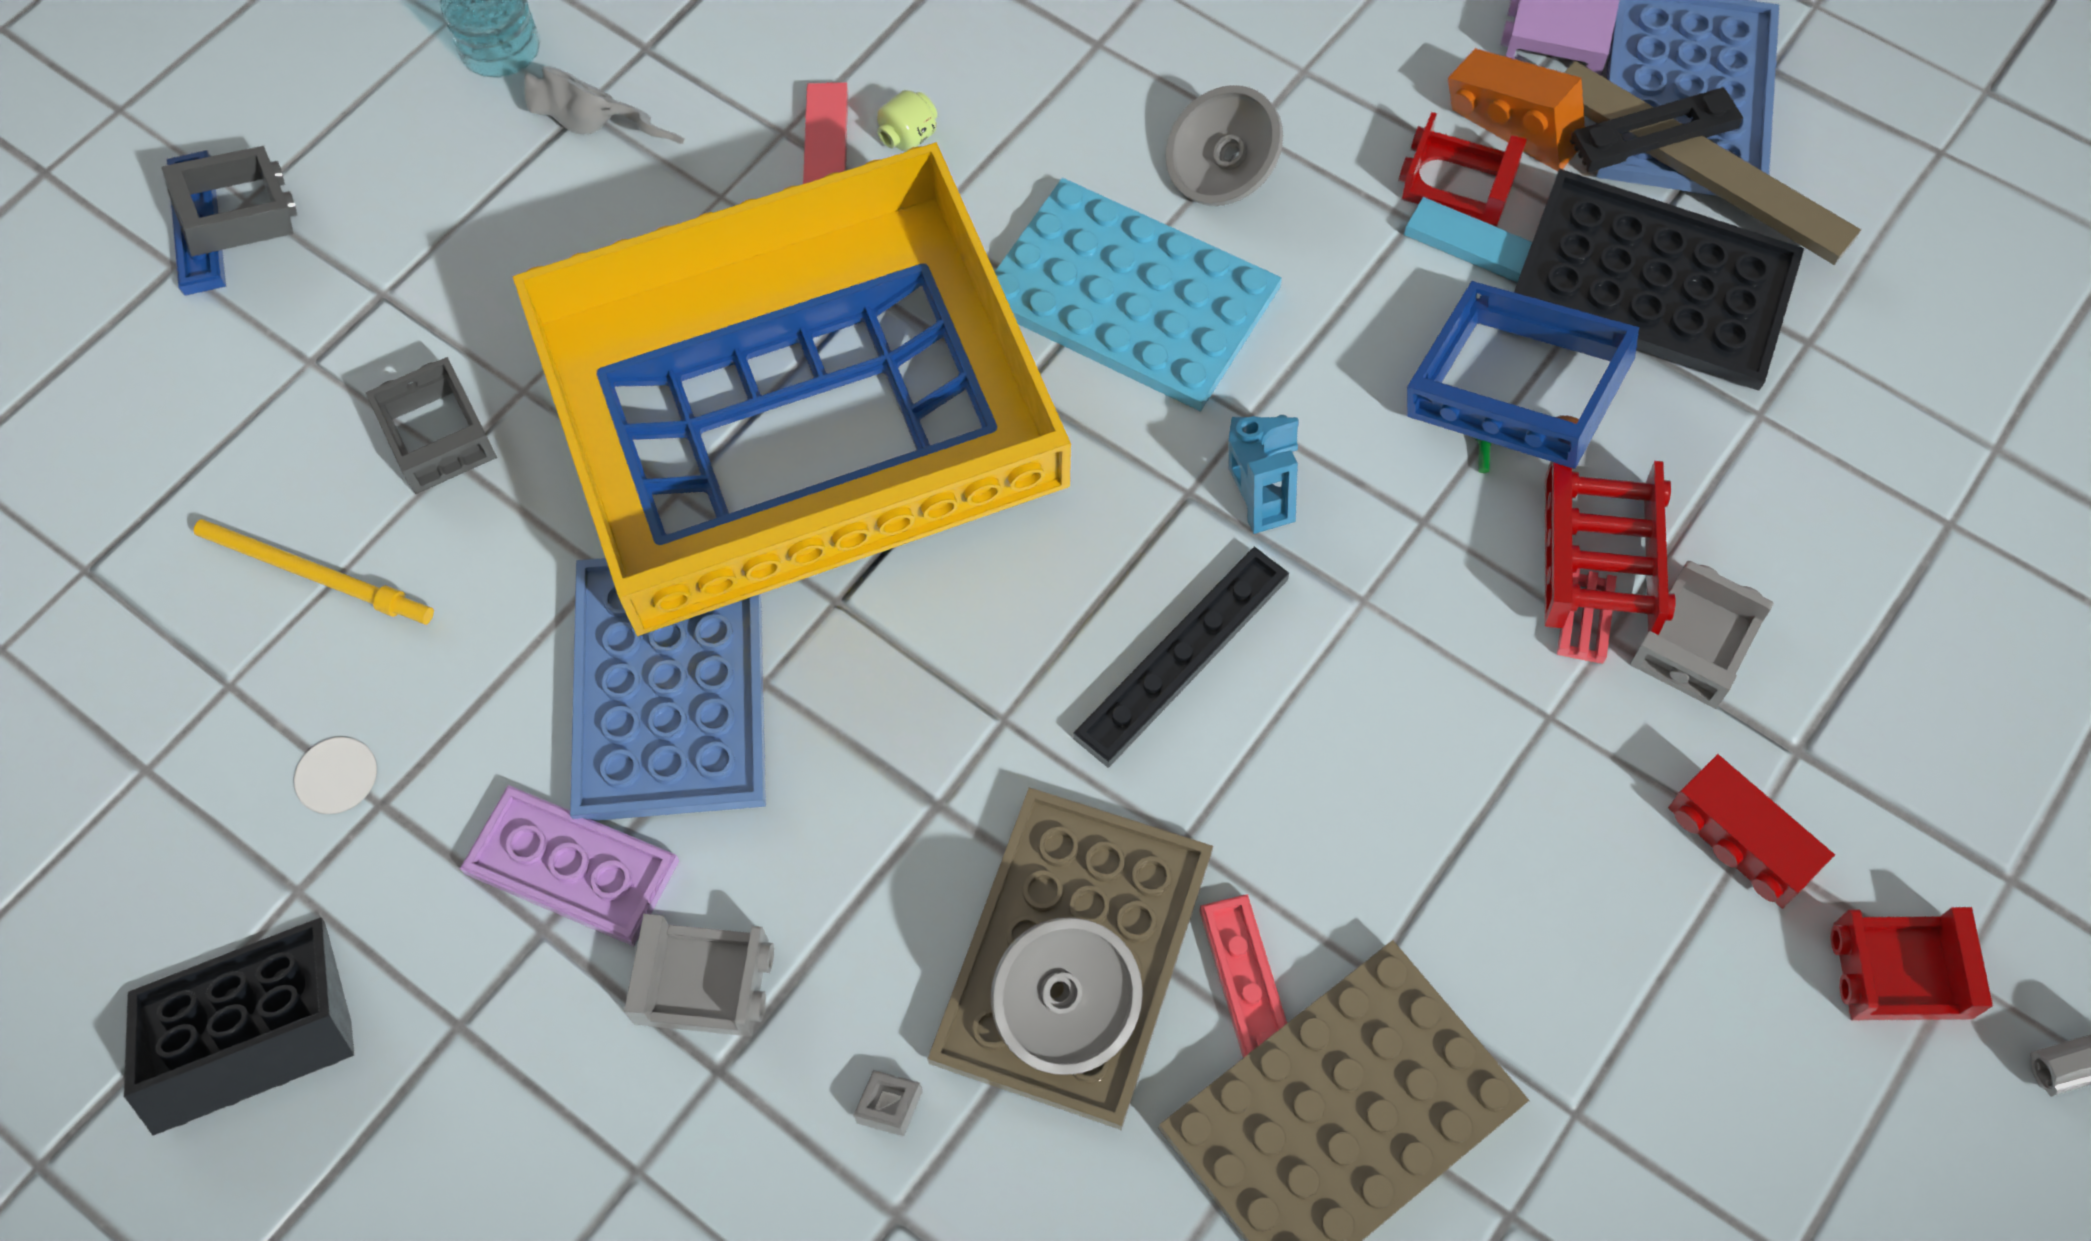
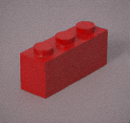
[1668,754,1835,909]

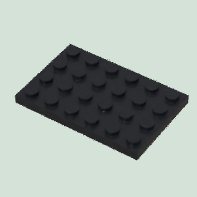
[1514,168,1804,391]

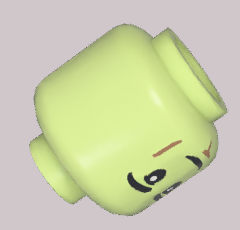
[877,90,937,152]

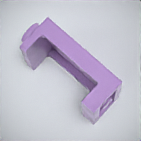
[1500,0,1620,76]

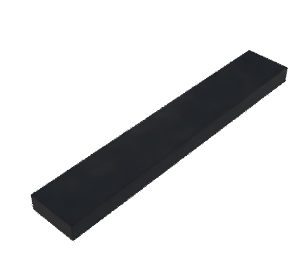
[1073,546,1289,768]

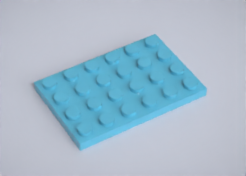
[995,177,1282,412]

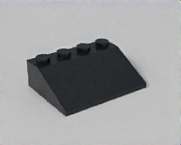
[124,917,355,1136]

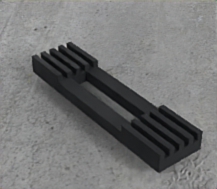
[1570,87,1743,172]

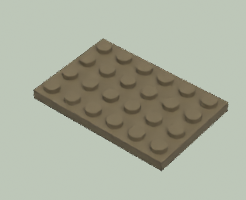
[927,787,1213,1130]
[1158,940,1530,1241]

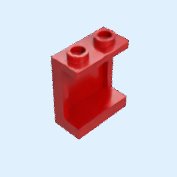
[1830,907,1993,1020]

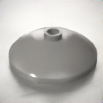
[1166,85,1283,206]
[991,917,1142,1075]

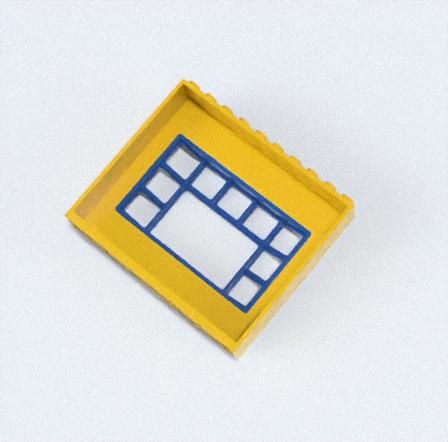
[512,142,1071,636]

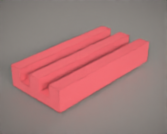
[1557,569,1617,664]

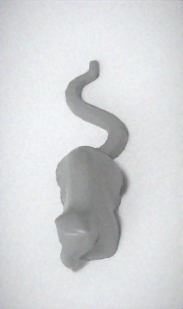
[524,67,685,144]

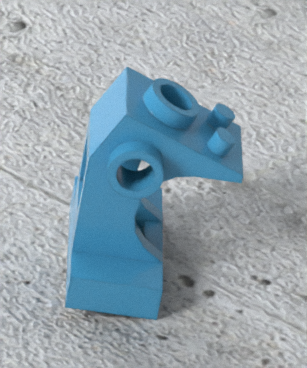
[1228,414,1299,534]

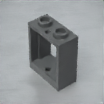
[161,146,297,257]
[365,357,497,495]

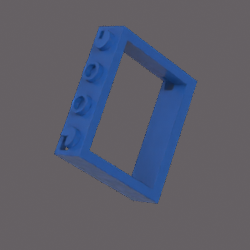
[1407,281,1639,469]

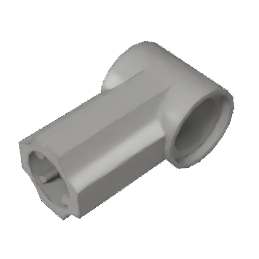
[2030,1035,2091,1097]

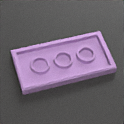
[460,785,680,946]

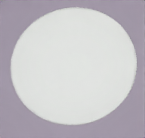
[294,737,377,814]

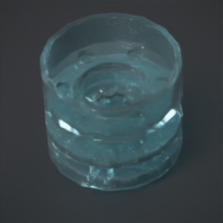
[440,0,541,78]

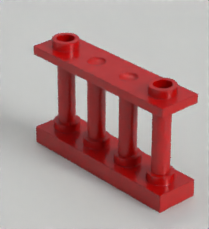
[1545,461,1676,635]

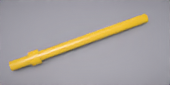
[193,519,434,625]

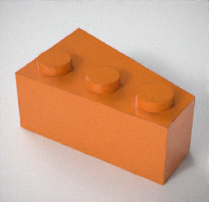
[1448,48,1585,172]

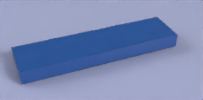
[167,150,226,296]

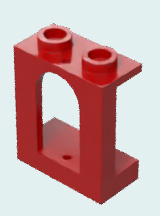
[1398,112,1527,227]

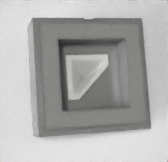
[853,1070,923,1137]

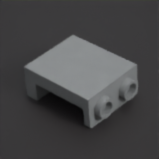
[1630,561,1774,709]
[624,914,774,1037]

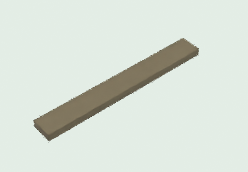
[1564,61,1861,265]

